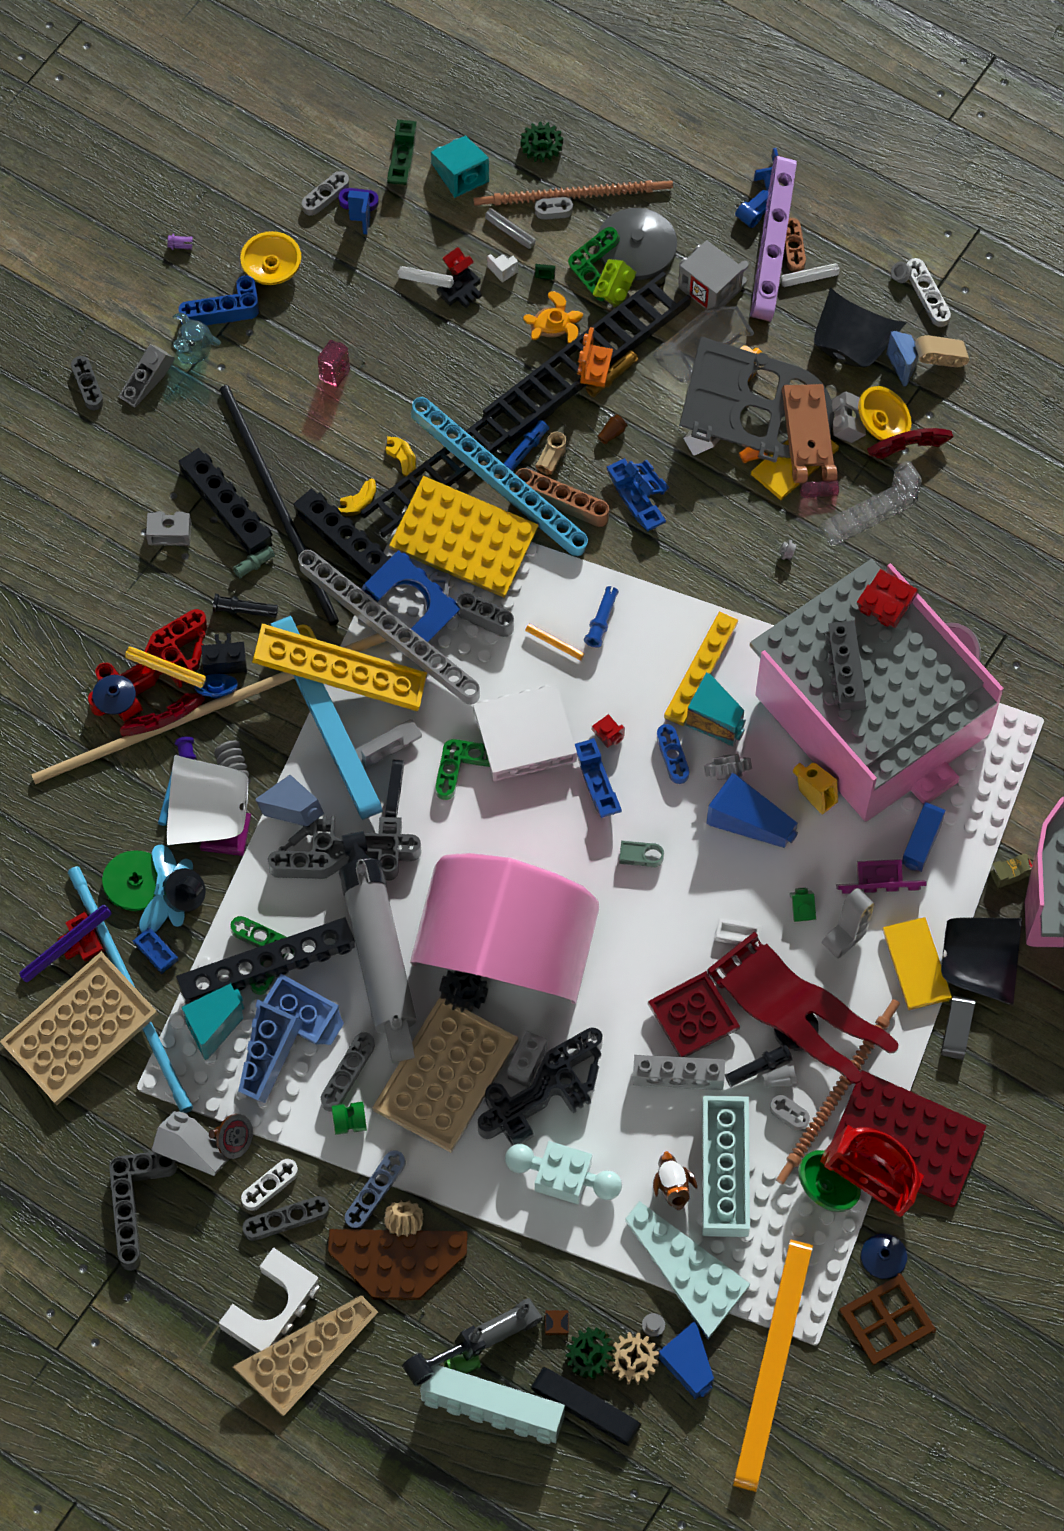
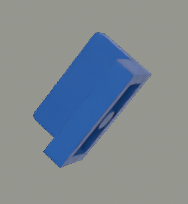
[348,190,371,235]

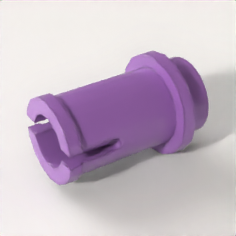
[168,234,193,250]

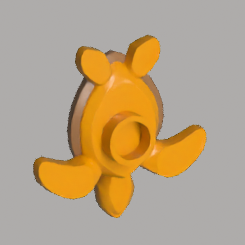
[523,292,583,344]

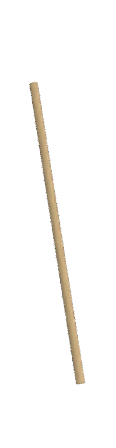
[31,628,390,784]

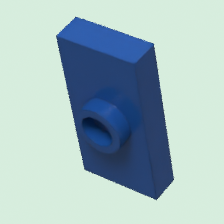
[133,927,179,974]

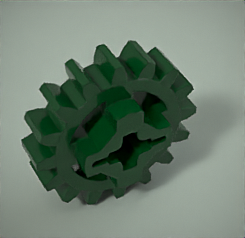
[520,122,563,163]
[566,1327,617,1379]

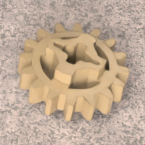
[609,1332,659,1384]

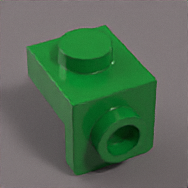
[790,888,816,922]

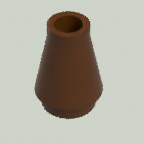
[597,414,628,445]

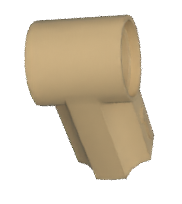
[536,432,566,475]

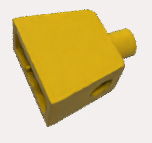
[793,763,838,815]

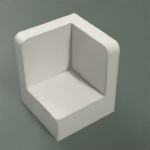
[487,254,518,282]
[684,430,720,455]

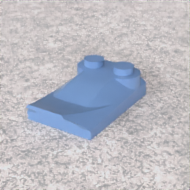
[263,974,344,1045]

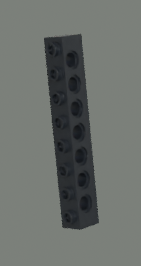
[176,917,355,1005]

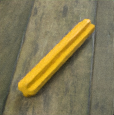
[125,647,206,688]

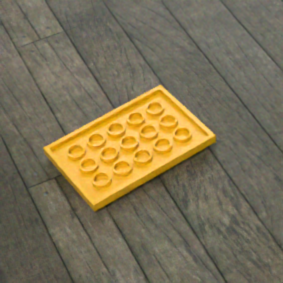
[389,476,539,598]

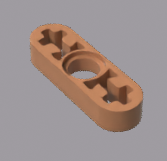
[784,218,806,272]

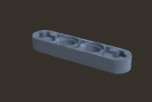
[345,1150,406,1229]

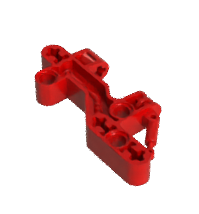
[88,609,207,721]

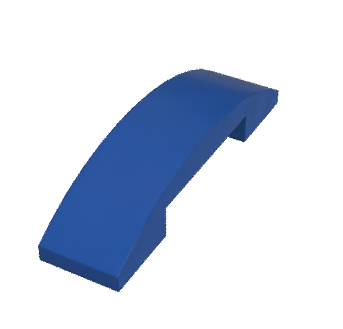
[607,458,666,531]
[575,738,622,818]

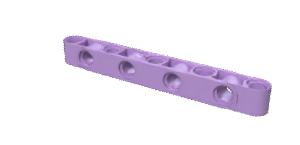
[750,156,797,322]

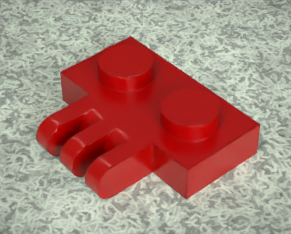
[57,912,105,962]

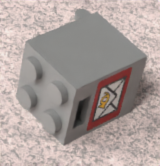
[678,240,748,316]

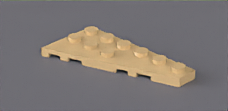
[232,1296,378,1416]

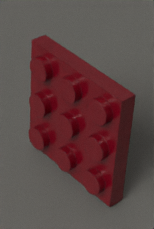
[648,971,740,1057]

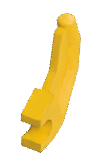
[386,436,416,477]
[338,479,376,517]

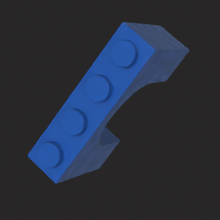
[361,550,460,642]

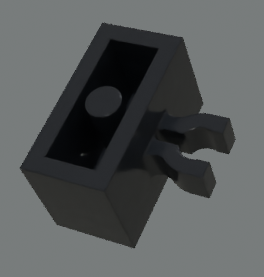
[201,633,247,676]

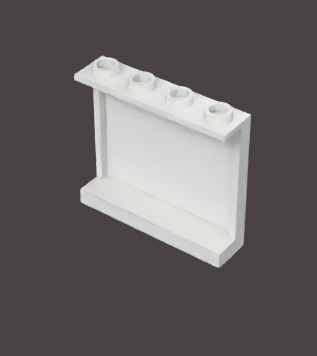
[473,685,577,782]

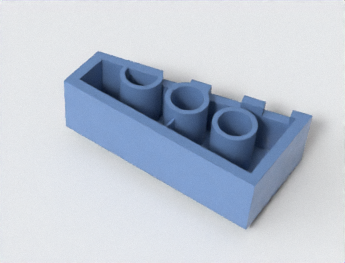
[238,999,303,1103]

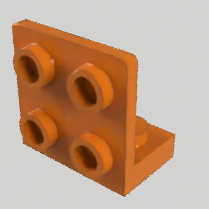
[578,327,613,387]

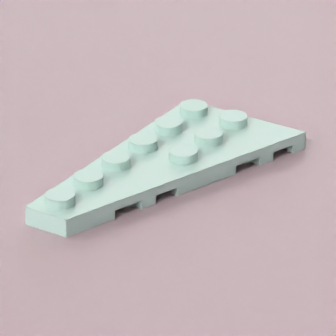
[625,1201,750,1339]

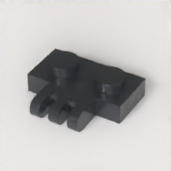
[437,267,482,308]

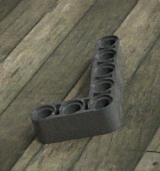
[109,1152,178,1271]

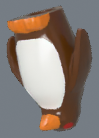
[653,1151,698,1210]

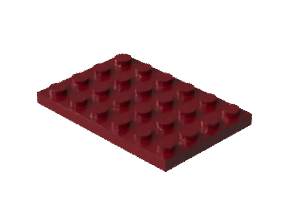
[830,1070,987,1208]

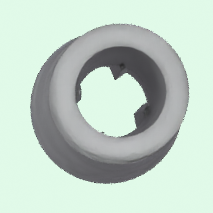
[763,1064,798,1087]

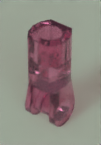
[800,480,839,498]

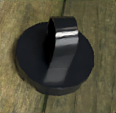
[162,868,206,912]

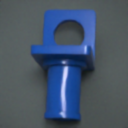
[753,148,779,191]

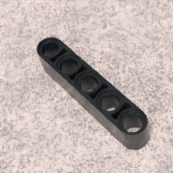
[530,1367,642,1446]

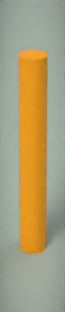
[525,624,585,661]

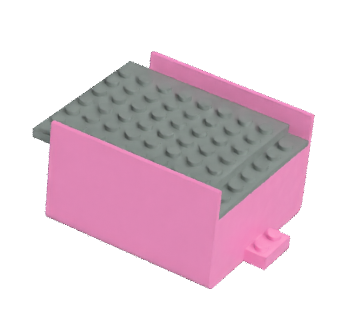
[749,559,1004,822]

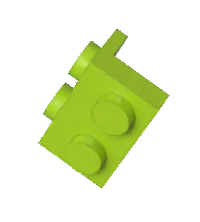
[593,259,636,308]

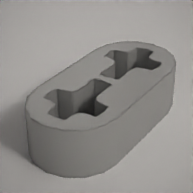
[535,197,573,220]
[770,1095,810,1131]

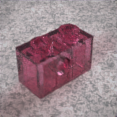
[317,339,350,388]

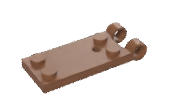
[782,384,837,483]

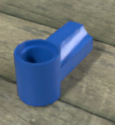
[735,190,768,228]

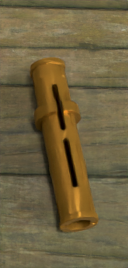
[586,350,638,397]

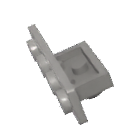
[355,719,422,769]

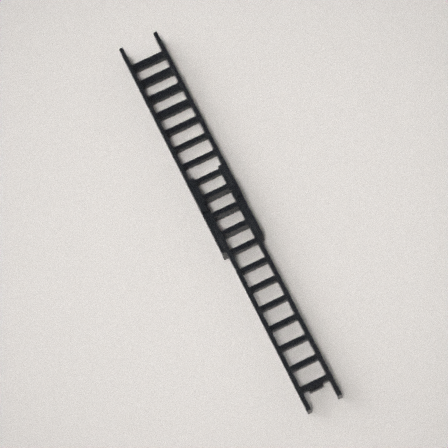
[361,272,691,538]

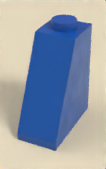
[902,802,946,872]
[658,1322,714,1399]

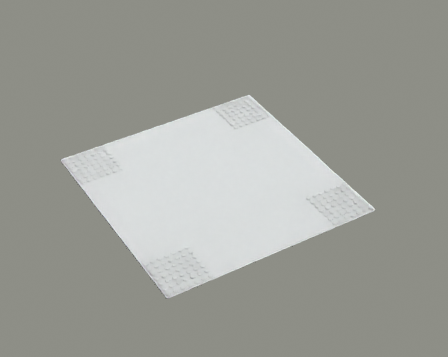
[137,506,1044,1345]

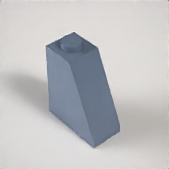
[255,775,324,826]

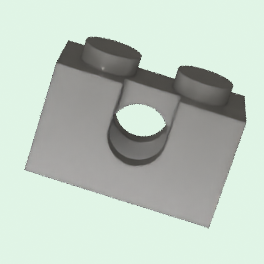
[831,391,866,443]
[146,511,191,545]

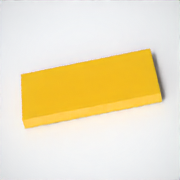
[751,439,839,500]
[882,917,952,1010]

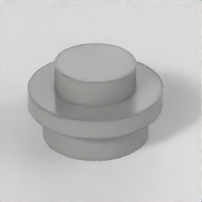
[779,539,796,560]
[642,1313,665,1337]

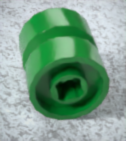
[332,1102,367,1135]

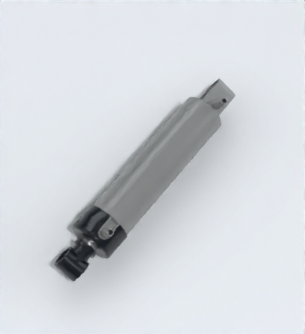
[339,831,417,1063]

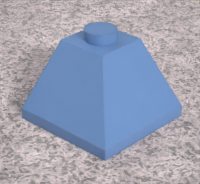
[887,331,918,387]

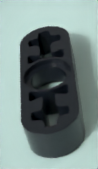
[385,759,404,817]

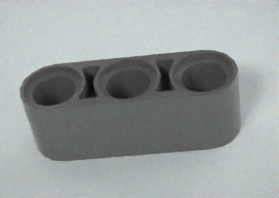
[457,593,514,637]
[941,995,975,1060]

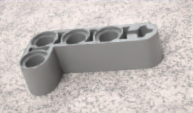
[822,888,875,958]

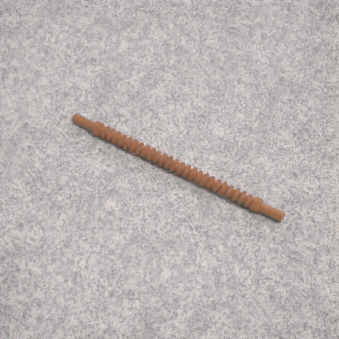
[473,180,673,206]
[776,999,900,1184]

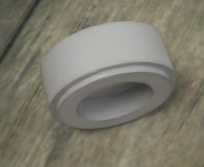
[891,261,912,283]

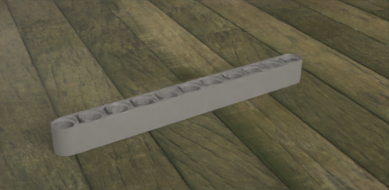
[298,550,480,705]

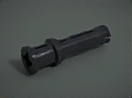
[213,593,278,618]
[725,1042,793,1087]

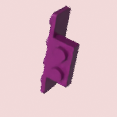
[836,859,927,894]

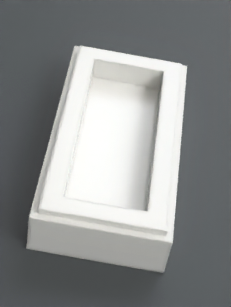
[714,918,762,948]

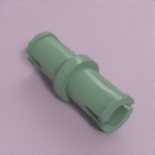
[233,545,275,578]

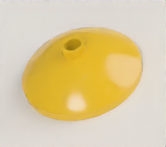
[240,231,301,285]
[858,386,912,441]

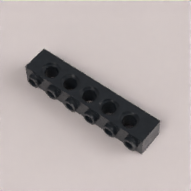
[178,448,273,555]
[293,488,392,580]

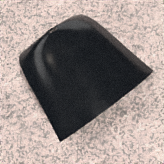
[814,288,907,367]
[941,917,1022,1005]

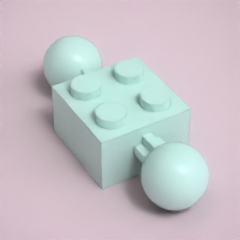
[505,1141,622,1204]

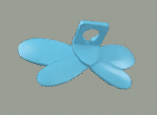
[139,845,193,933]

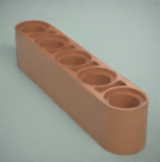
[515,468,609,527]

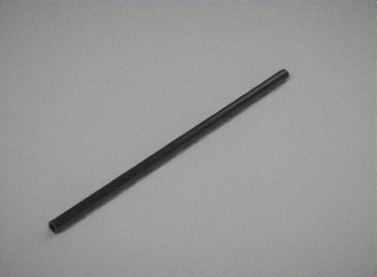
[220,385,339,626]

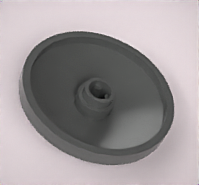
[596,208,677,280]

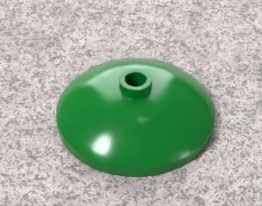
[798,1150,861,1212]

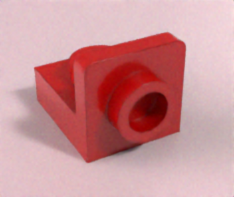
[442,247,474,275]
[591,714,625,748]

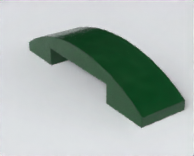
[387,119,417,185]

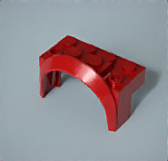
[820,1125,924,1218]

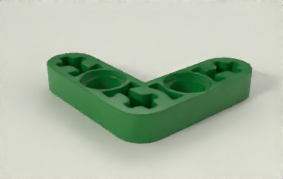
[568,227,620,301]
[436,739,490,800]
[230,916,288,995]

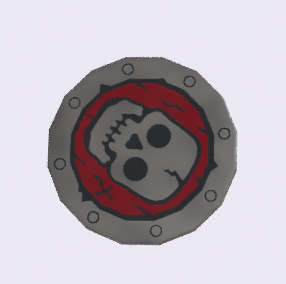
[209,1113,253,1159]

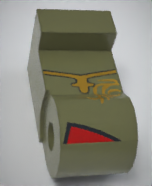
[990,854,1033,889]

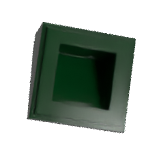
[535,264,556,280]

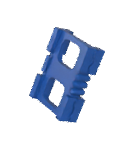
[624,460,669,496]

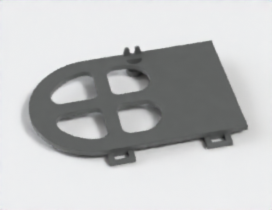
[679,336,834,463]

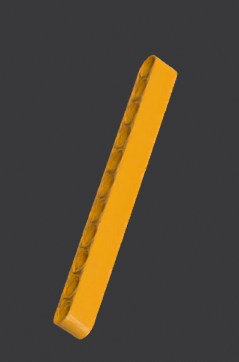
[733,1239,813,1492]

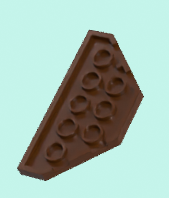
[328,1229,467,1300]

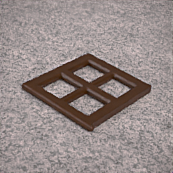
[839,1273,936,1366]

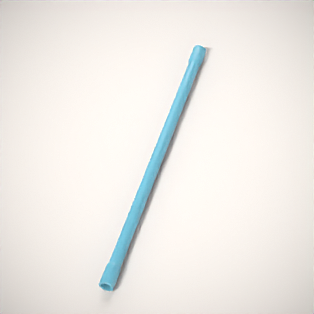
[68,866,193,1113]

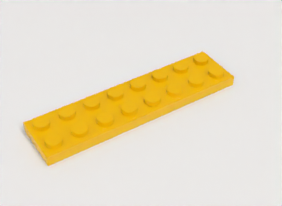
[252,623,427,712]

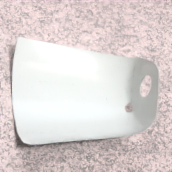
[167,755,248,845]

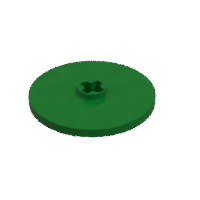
[102,850,158,911]

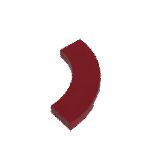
[867,428,954,460]
[119,693,205,736]

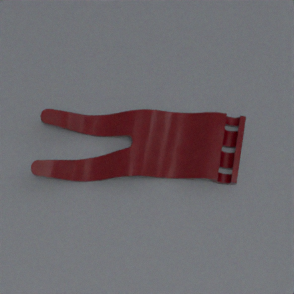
[707,931,899,1084]

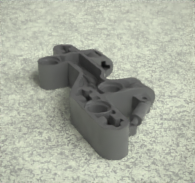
[268,816,421,881]

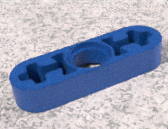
[656,724,689,784]

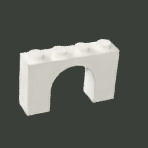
[219,1248,320,1353]

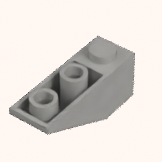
[118,344,175,407]

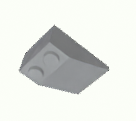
[151,1111,230,1176]

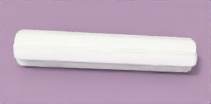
[780,263,840,287]
[398,266,454,288]

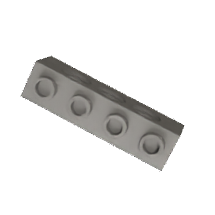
[633,1055,725,1090]

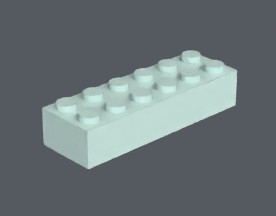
[702,1096,750,1237]
[420,1365,565,1444]

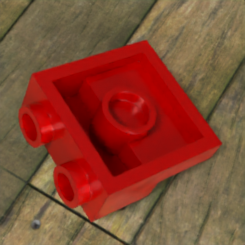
[857,569,918,628]

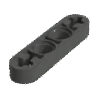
[321,1032,375,1111]
[243,1196,330,1241]

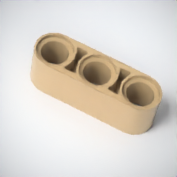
[914,335,969,367]

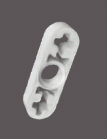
[241,1159,298,1211]

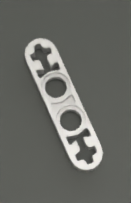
[907,258,951,327]

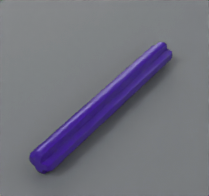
[19,905,112,982]

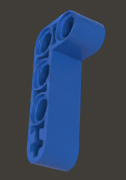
[179,276,259,328]

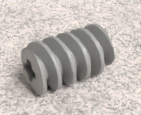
[214,740,251,785]

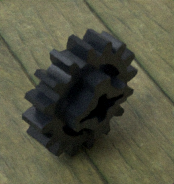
[439,970,489,1013]

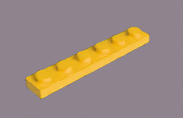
[664,611,738,726]

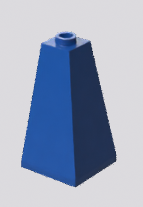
[706,773,798,848]

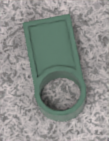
[619,840,664,867]

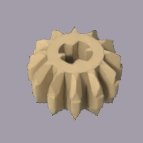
[384,1200,423,1237]

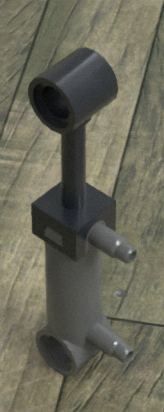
[402,1298,543,1387]

